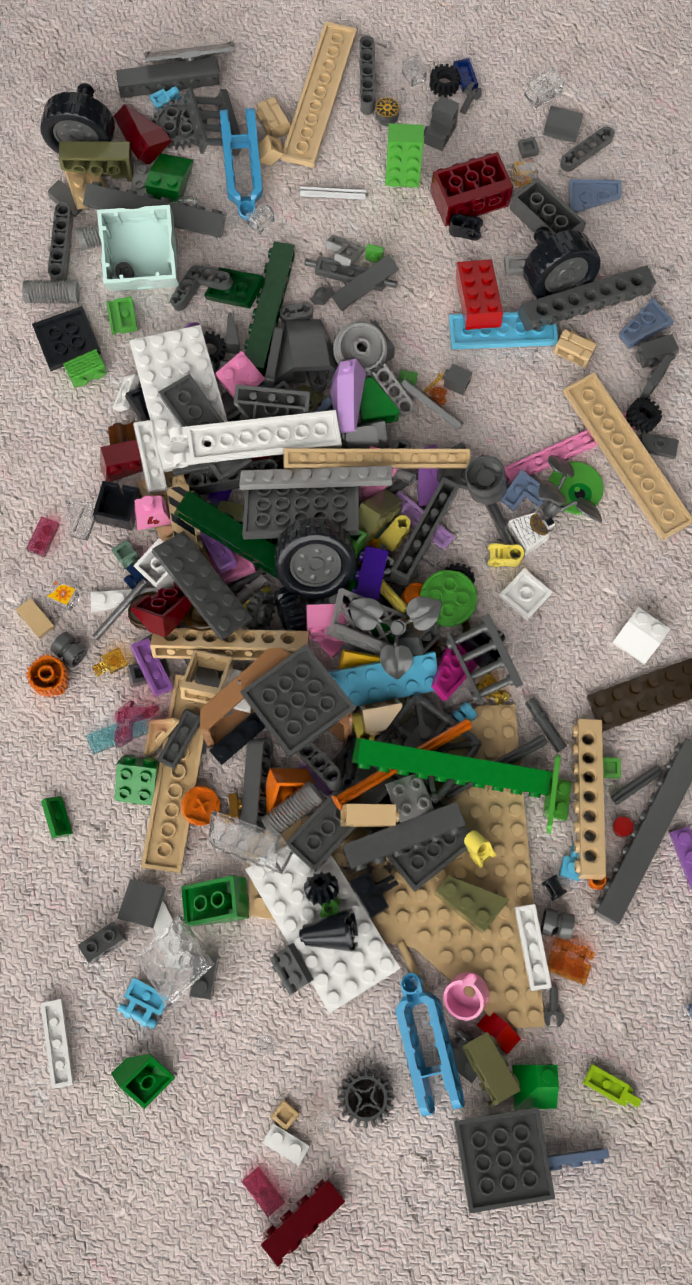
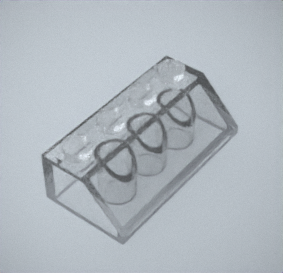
[208,811,293,874]

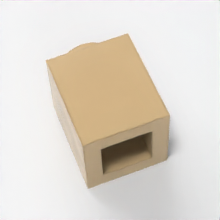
[258,135,284,166]

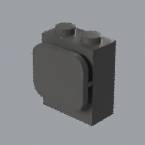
[340,419,389,449]

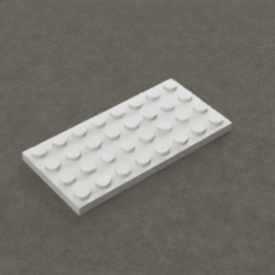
[129,325,228,473]
[245,845,400,1014]

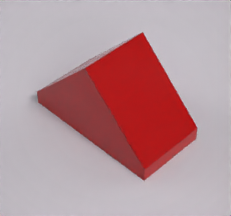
[476,1012,521,1055]

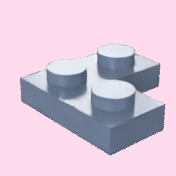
[500,470,545,511]

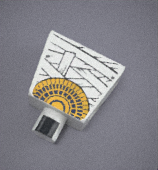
[507,513,555,557]

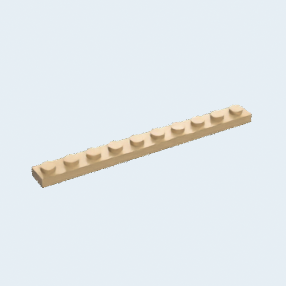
[283,448,470,469]

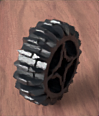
[274,587,307,631]

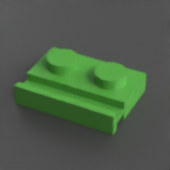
[106,296,138,335]

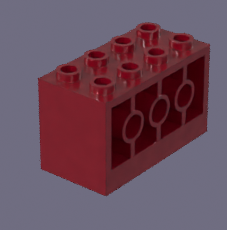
[430,152,513,226]

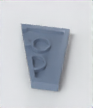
[569,179,621,213]
[619,297,674,349]

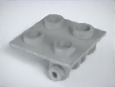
[385,774,434,823]

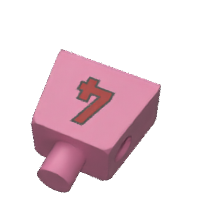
[135,495,171,530]

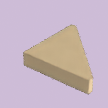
[144,718,179,756]

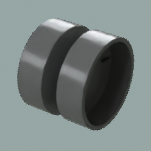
[465,455,507,505]

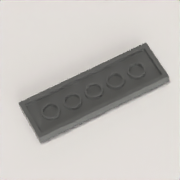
[158,374,252,483]
[152,531,253,640]
[285,766,395,873]

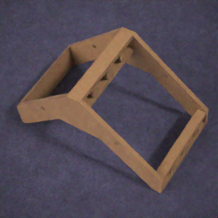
[200,648,353,747]

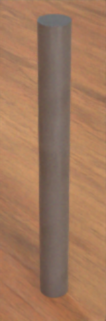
[93,578,148,640]

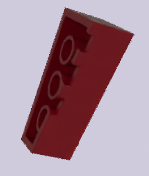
[100,439,143,482]
[261,1178,346,1267]

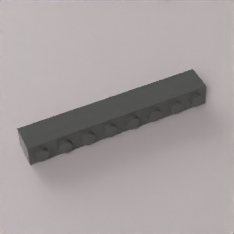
[83,181,226,238]

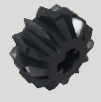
[304,871,339,907]

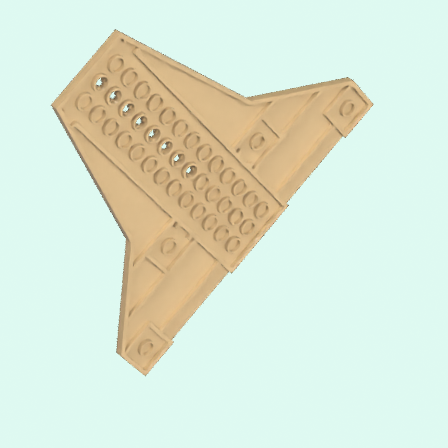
[247,704,545,1028]

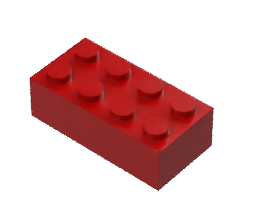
[456,259,503,330]

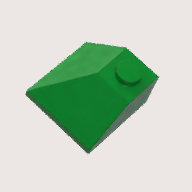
[111,1054,175,1109]
[512,1064,559,1109]

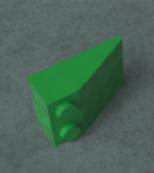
[145,153,194,204]
[181,875,249,927]

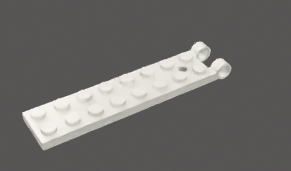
[169,410,342,468]

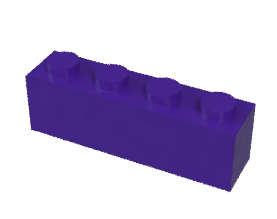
[348,546,389,619]

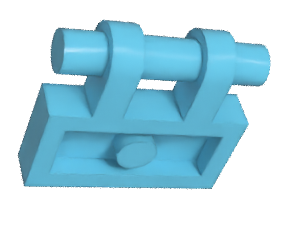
[117,978,171,1029]

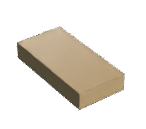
[16,598,55,639]

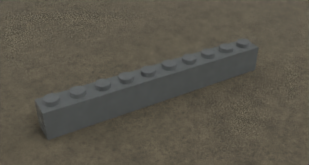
[593,739,692,926]

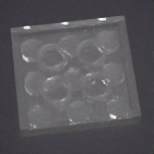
[135,916,214,1006]

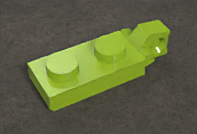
[582,1064,642,1108]

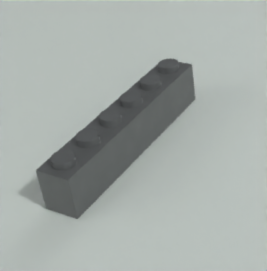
[116,56,220,98]
[390,477,460,587]
[342,802,466,872]

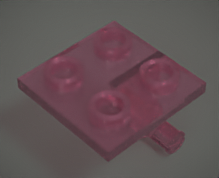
[114,701,159,748]

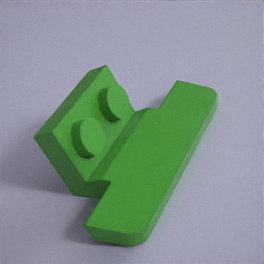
[543,754,572,834]

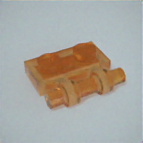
[547,937,595,986]

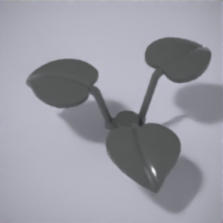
[538,455,602,524]
[349,596,442,679]

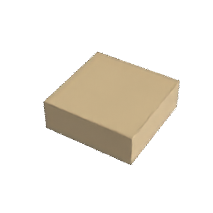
[270,1099,300,1131]

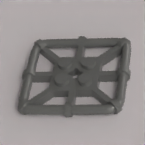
[376,694,481,804]

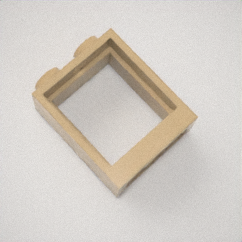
[180,650,233,704]
[340,804,399,827]

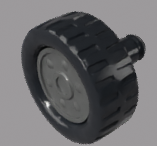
[40,83,115,154]
[523,226,601,299]
[275,518,356,599]

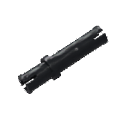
[342,738,357,787]

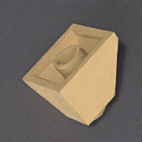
[359,698,402,736]

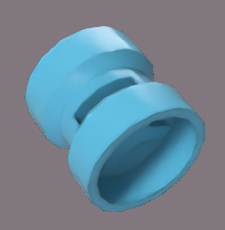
[451,702,477,723]

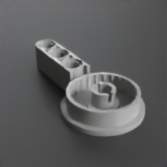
[333,321,414,417]

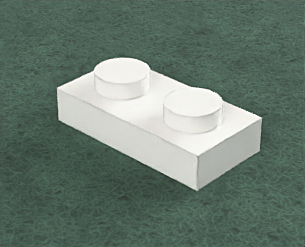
[113,374,139,412]
[263,1123,310,1166]

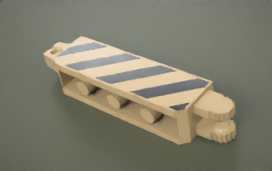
[167,475,204,552]

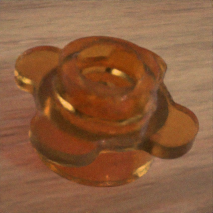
[429,387,447,405]

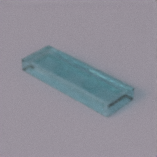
[86,715,148,755]

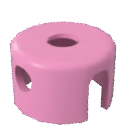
[443,972,489,1021]

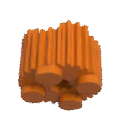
[26,654,70,698]

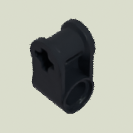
[449,214,483,241]

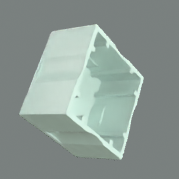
[97,205,180,292]

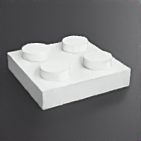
[499,568,553,621]

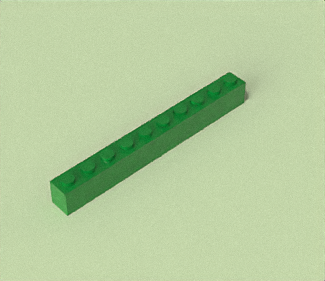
[352,738,552,798]

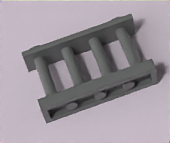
[184,86,241,156]
[445,614,524,705]

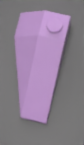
[330,358,366,434]

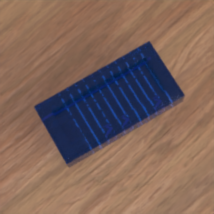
[453,58,479,92]

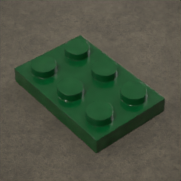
[204,267,265,309]

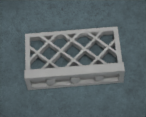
[325,588,406,656]

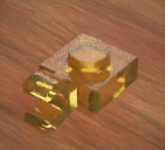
[92,647,128,677]
[476,673,511,705]

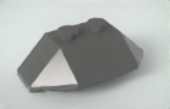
[234,384,310,420]

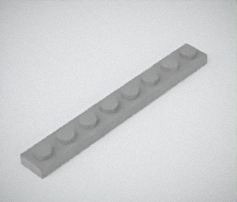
[239,466,392,490]

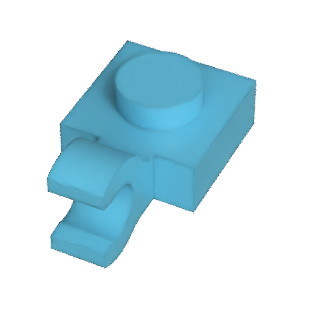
[149,86,181,112]
[558,844,580,881]

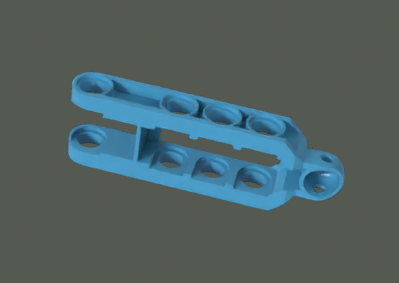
[220,108,262,220]
[395,973,465,1116]

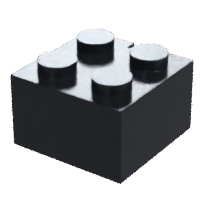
[93,481,142,530]

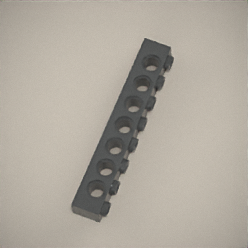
[517,265,656,331]

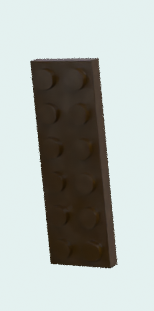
[586,658,692,732]

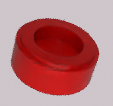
[612,817,634,837]

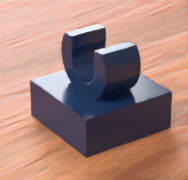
[123,564,150,590]

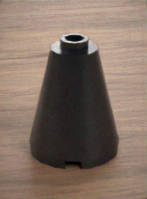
[299,909,358,952]

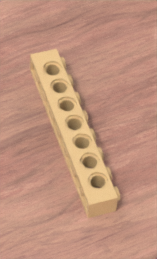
[150,628,310,660]
[572,719,606,880]

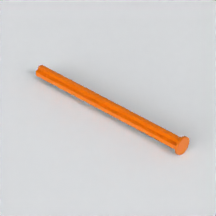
[331,719,472,810]

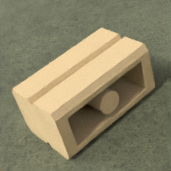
[256,97,290,139]
[554,329,597,368]

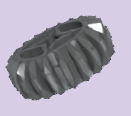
[337,1068,395,1128]

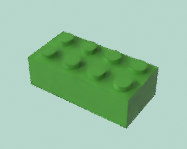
[385,123,424,188]

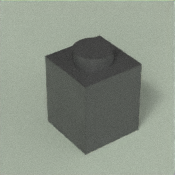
[442,364,472,395]

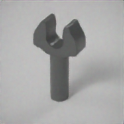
[460,82,482,114]
[544,987,565,1027]

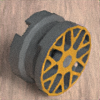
[375,98,399,126]

